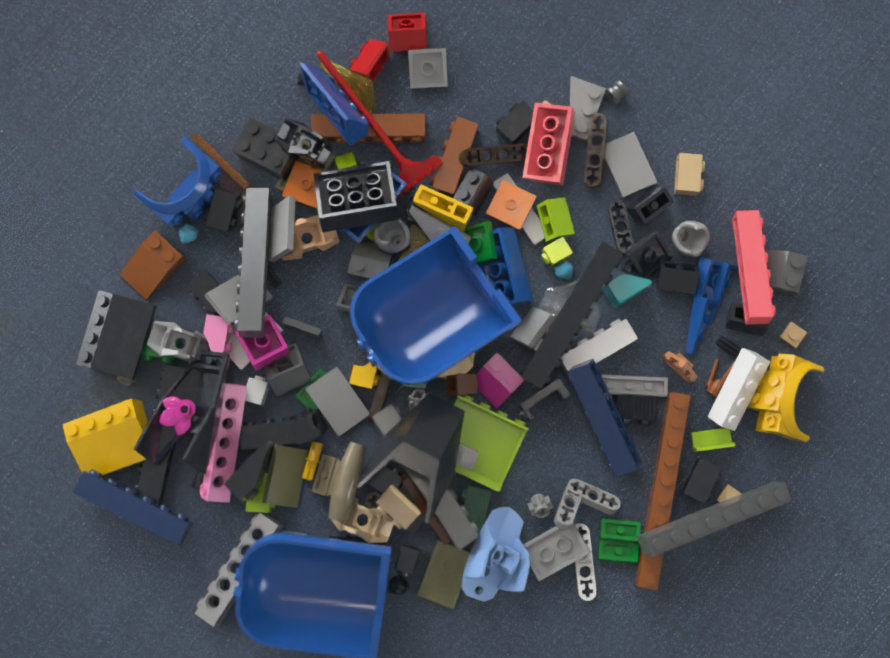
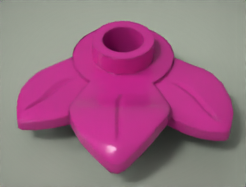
[160,396,196,435]

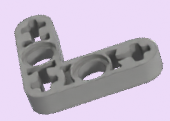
[554,479,621,530]

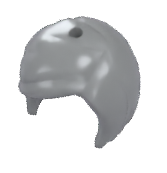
[374,218,411,254]
[672,221,710,257]

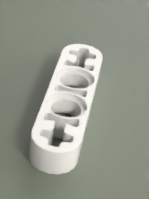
[575,523,596,601]

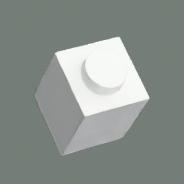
[245,375,270,406]

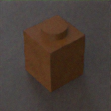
[446,374,478,395]

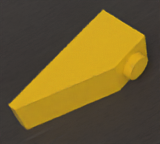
[413,185,473,232]

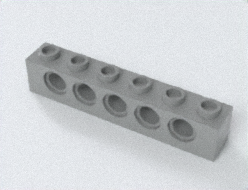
[195,513,284,627]

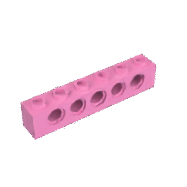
[200,383,247,503]

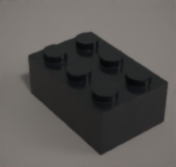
[232,117,304,181]

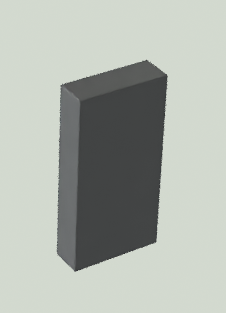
[283,316,322,340]

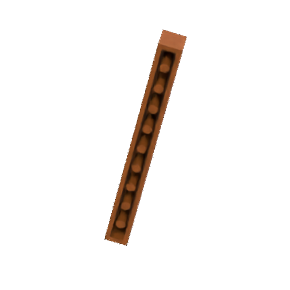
[634,392,691,590]

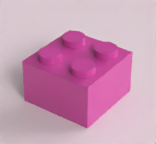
[235,315,290,371]

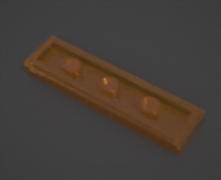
[191,133,252,192]

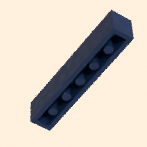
[568,359,642,477]
[72,469,193,545]

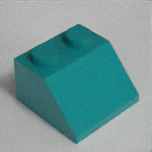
[602,274,652,309]

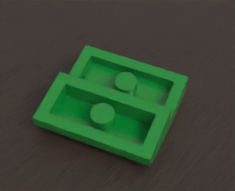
[598,518,641,564]

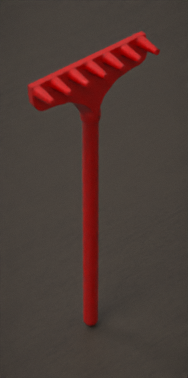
[316,51,443,201]

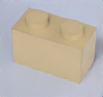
[674,153,705,196]

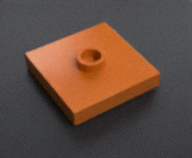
[282,161,325,210]
[486,180,537,231]

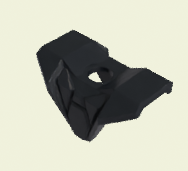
[275,118,333,169]

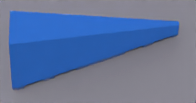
[686,257,738,355]

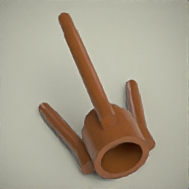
[705,359,735,398]

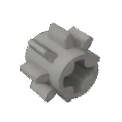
[408,389,429,409]
[527,494,553,518]

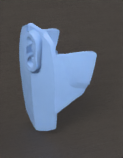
[461,507,530,602]

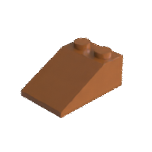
[120,230,187,300]

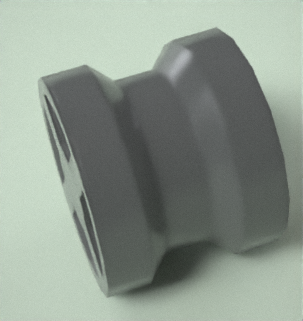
[605,80,629,105]

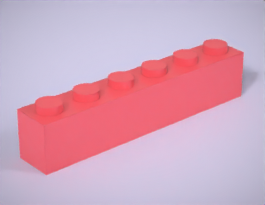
[732,210,775,324]

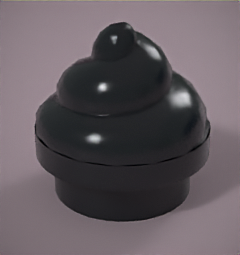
[389,575,409,595]

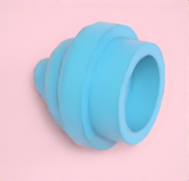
[179,224,198,244]
[554,260,573,280]

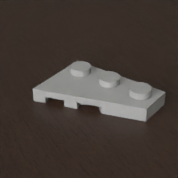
[569,76,606,141]

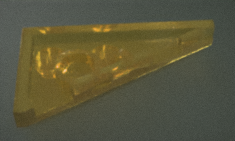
[319,61,374,114]

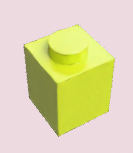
[541,237,573,267]

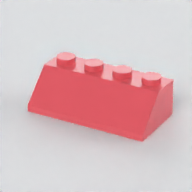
[522,103,575,186]

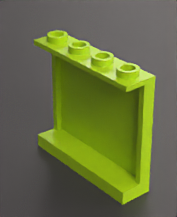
[454,394,529,492]

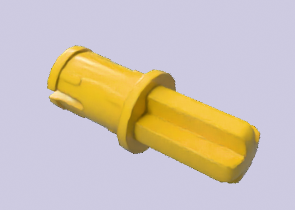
[302,441,324,481]

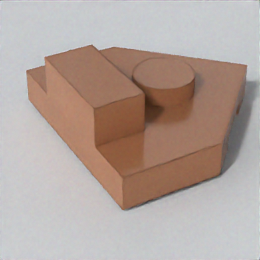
[661,351,698,383]

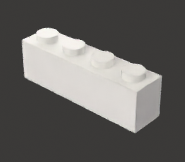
[560,318,638,375]
[707,348,770,431]

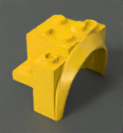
[747,354,824,442]

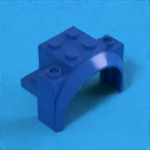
[133,136,223,227]

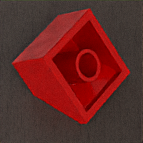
[388,13,427,53]
[349,39,390,87]

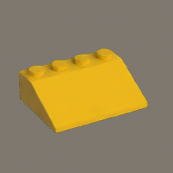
[63,398,148,476]

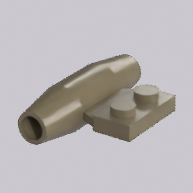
[311,442,365,522]

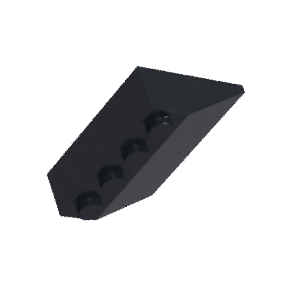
[313,161,399,232]
[76,290,157,380]

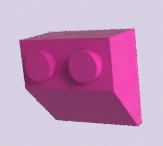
[476,353,525,408]

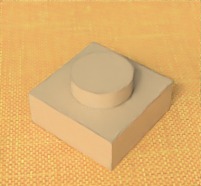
[779,321,807,349]
[716,484,741,502]

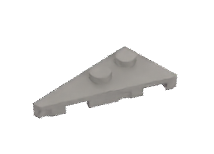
[409,206,471,243]

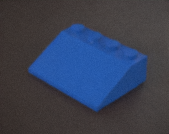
[300,62,369,146]

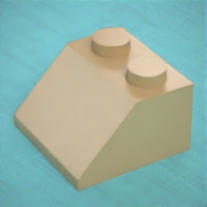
[376,485,422,529]

